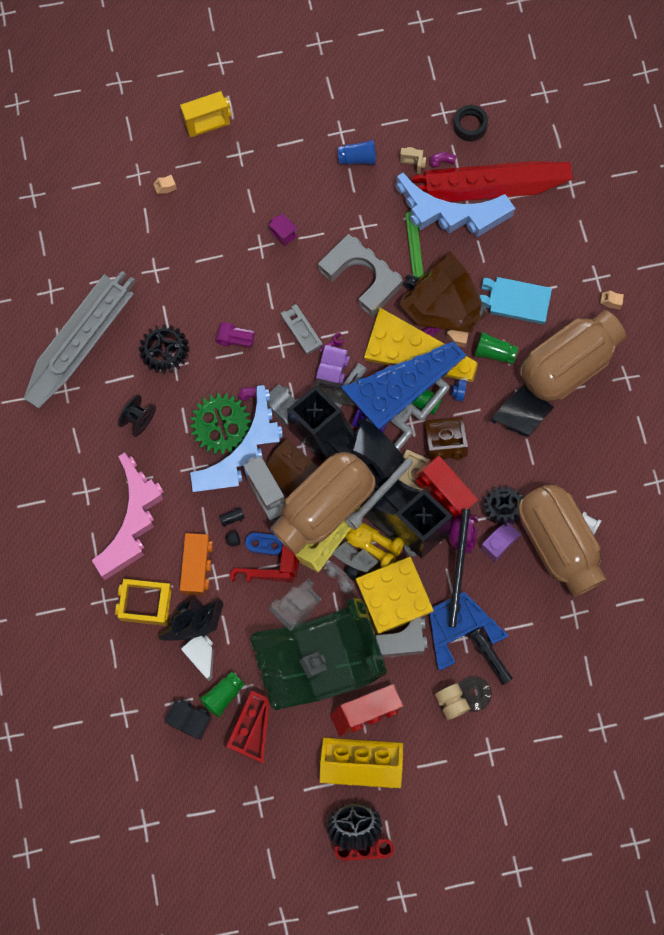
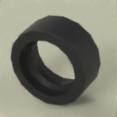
[453,105,488,142]

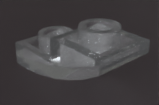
[323,560,356,595]

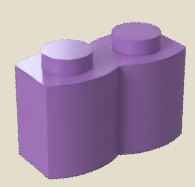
[316,345,350,389]

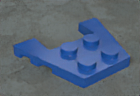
[430,592,508,671]

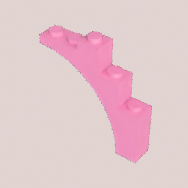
[92,452,164,580]

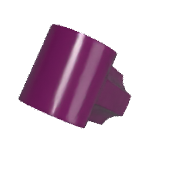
[215,322,255,348]

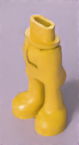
[345,522,405,568]

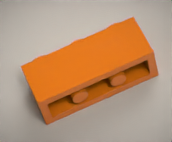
[180,533,213,596]

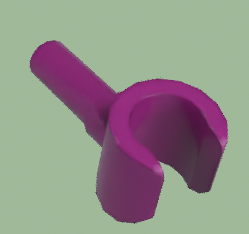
[319,333,344,352]

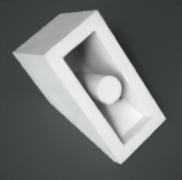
[181,635,214,681]

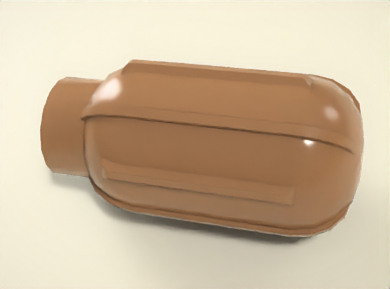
[520,310,626,401]
[269,452,375,555]
[518,484,607,598]

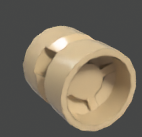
[435,683,470,721]

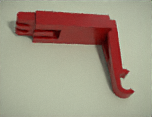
[230,545,299,583]

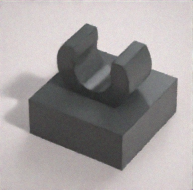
[300,652,327,678]

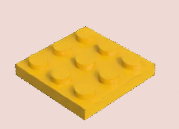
[356,557,434,634]

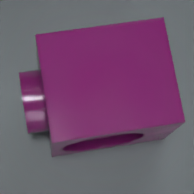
[269,213,298,247]

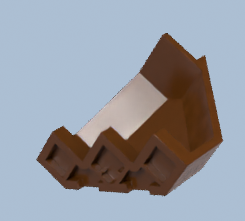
[400,251,488,333]

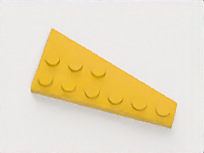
[364,308,478,382]

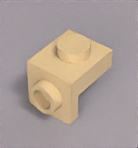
[400,147,426,174]

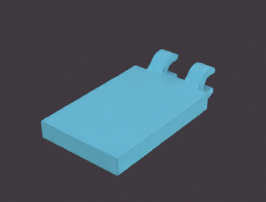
[480,277,552,325]

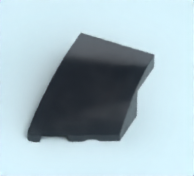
[490,384,554,437]
[351,418,405,480]
[158,596,224,641]

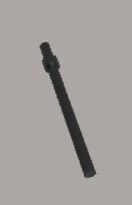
[448,509,470,628]

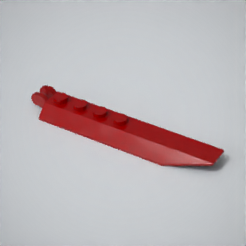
[411,161,573,202]

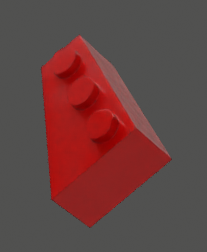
[225,690,270,764]

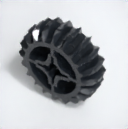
[139,324,190,374]
[327,801,382,853]

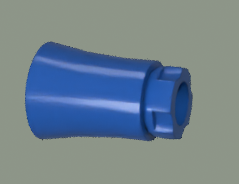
[338,139,376,165]

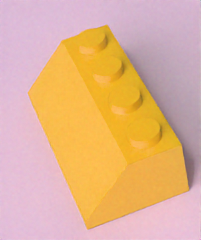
[320,738,403,788]

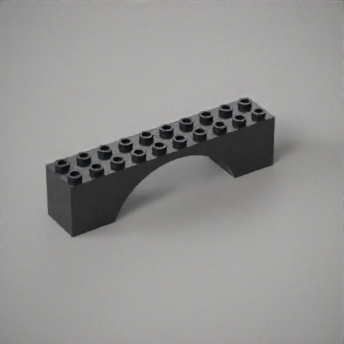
[287,385,452,559]

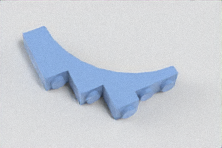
[395,173,515,237]
[190,385,283,492]

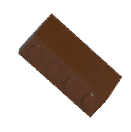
[266,439,318,496]

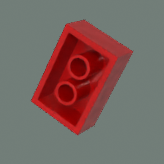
[412,456,478,518]

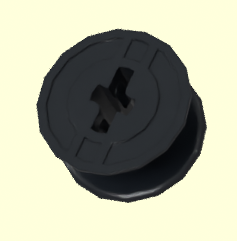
[118,395,156,437]

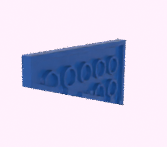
[341,341,466,431]

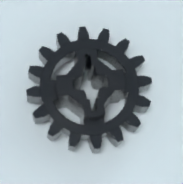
[483,485,524,526]

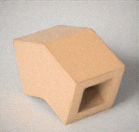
[153,175,177,194]
[601,290,624,309]
[446,330,468,347]

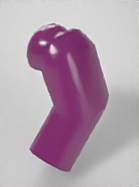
[430,152,457,167]
[238,387,257,401]

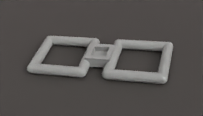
[355,379,450,450]

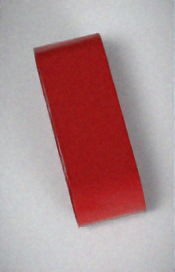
[334,839,394,861]

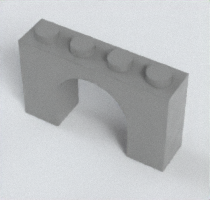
[318,234,403,318]
[243,456,285,525]
[375,617,428,658]

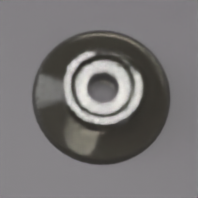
[458,676,492,712]

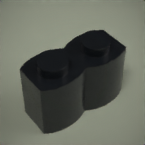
[164,699,212,741]

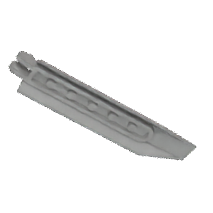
[24,271,135,408]

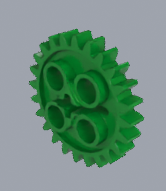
[190,393,252,455]

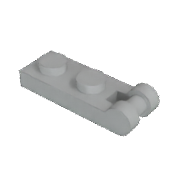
[280,304,323,355]

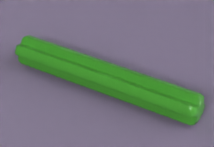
[406,211,424,279]

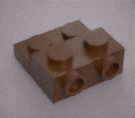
[425,417,468,460]

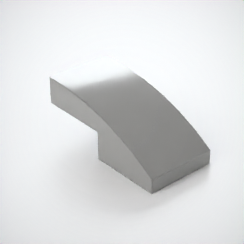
[333,541,378,572]

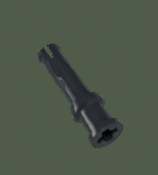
[467,627,513,685]

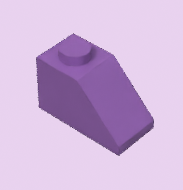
[481,522,521,562]

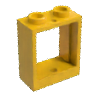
[180,91,232,138]
[115,579,172,626]

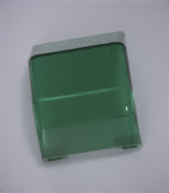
[249,598,387,710]

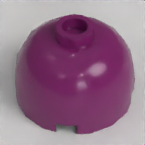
[447,515,478,554]

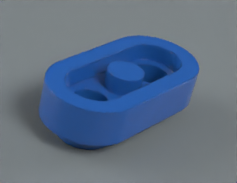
[451,379,467,402]
[245,533,283,556]

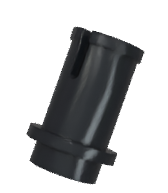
[219,507,245,527]

